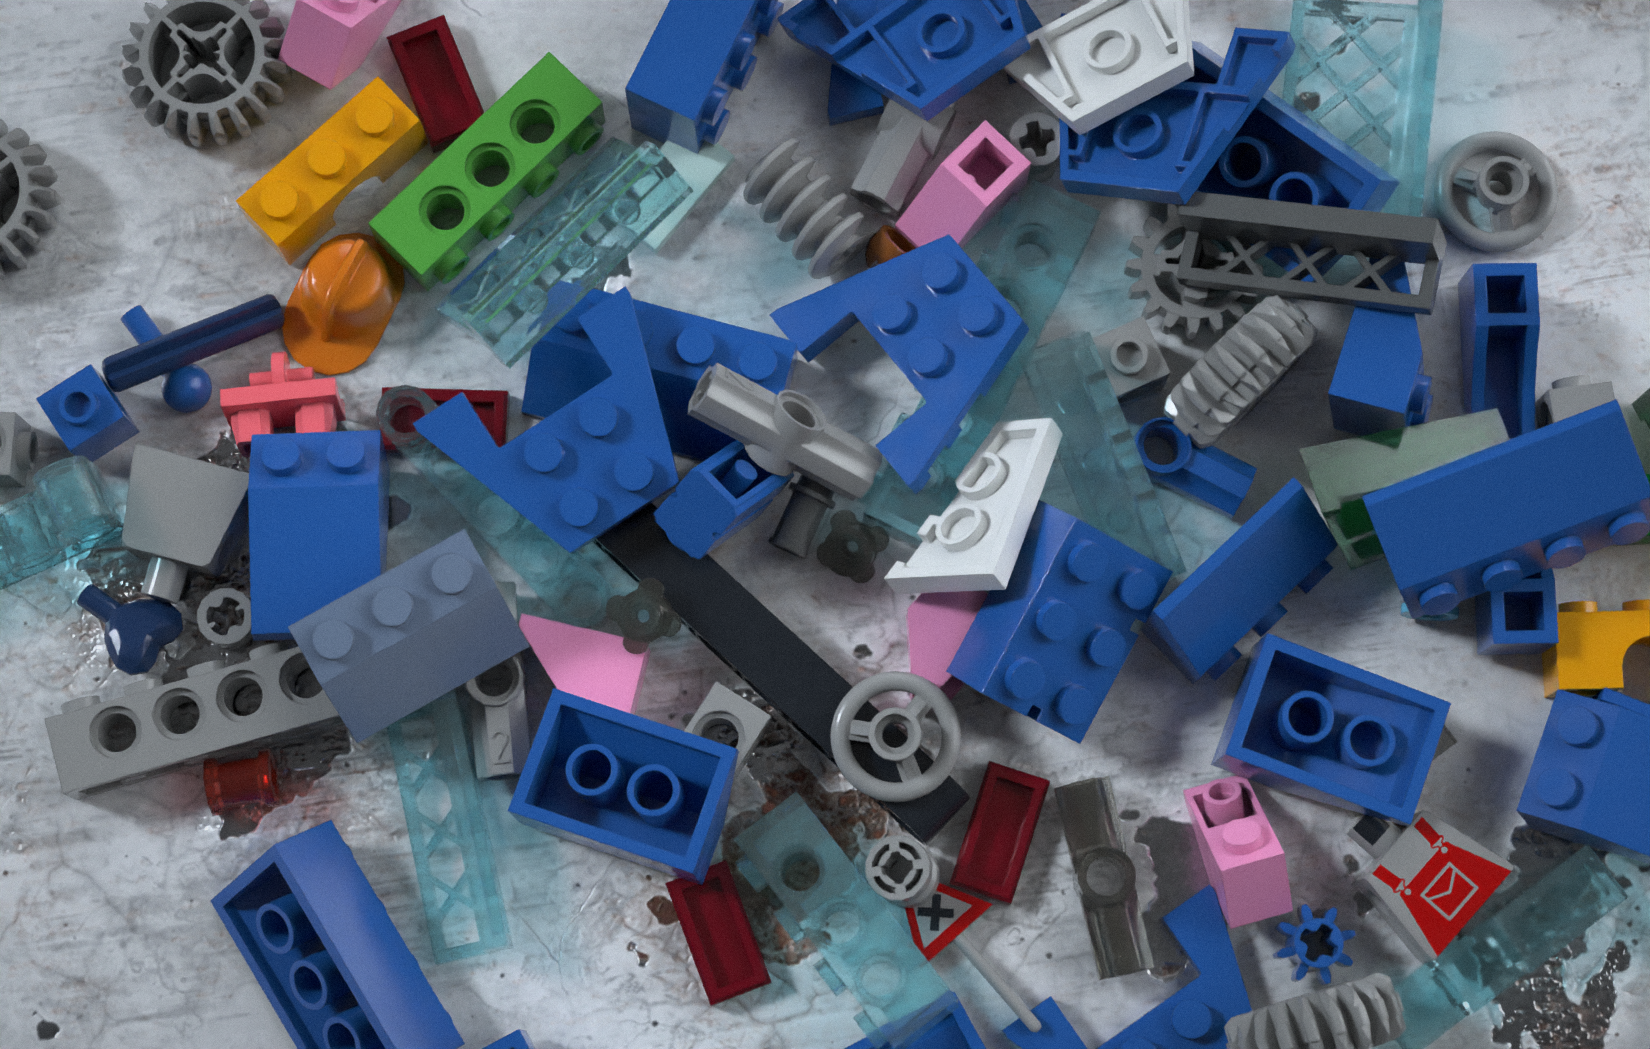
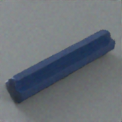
[102,294,285,392]

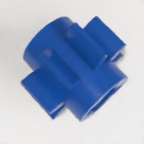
[1272,904,1356,985]

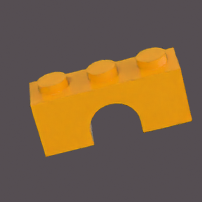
[236,76,429,265]
[1542,599,1650,698]

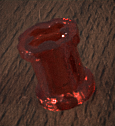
[203,749,280,816]

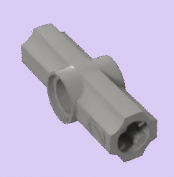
[850,99,959,217]
[688,363,882,501]
[465,581,531,781]

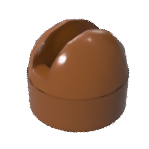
[865,225,916,268]

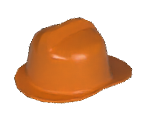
[282,232,405,376]

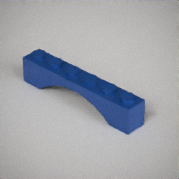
[1458,263,1559,655]

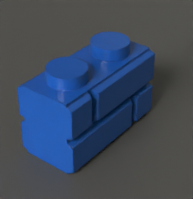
[654,440,795,560]

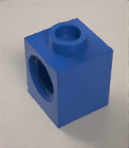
[36,364,140,466]

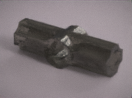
[1054,776,1155,981]

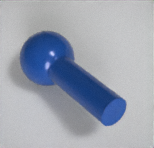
[120,305,212,413]

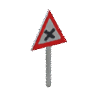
[905,883,1041,1032]

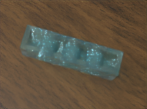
[734,791,959,1049]

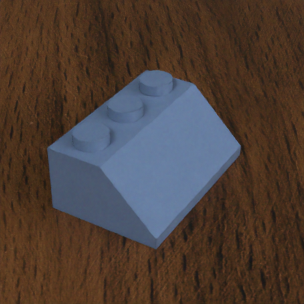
[288,529,530,743]

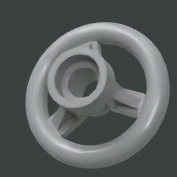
[1434,131,1558,252]
[830,671,961,802]

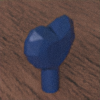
[77,584,183,676]

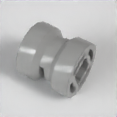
[865,835,940,908]

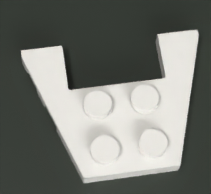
[1002,0,1195,135]

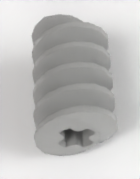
[743,137,875,279]

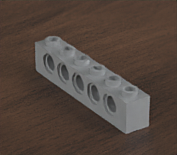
[44,642,450,800]

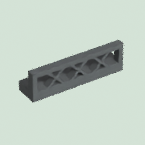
[1176,192,1447,315]

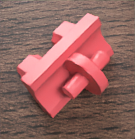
[220,351,346,458]

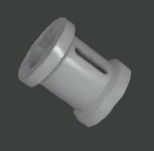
[1009,112,1060,184]

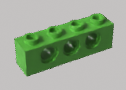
[368,52,605,291]

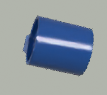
[1126,417,1258,519]

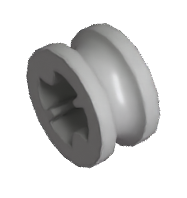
[197,588,253,649]

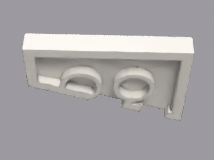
[884,418,1063,594]

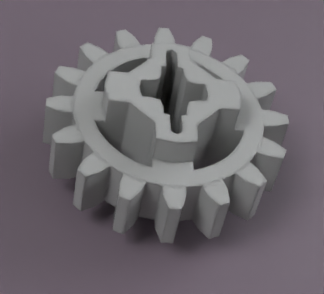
[1124,204,1263,340]

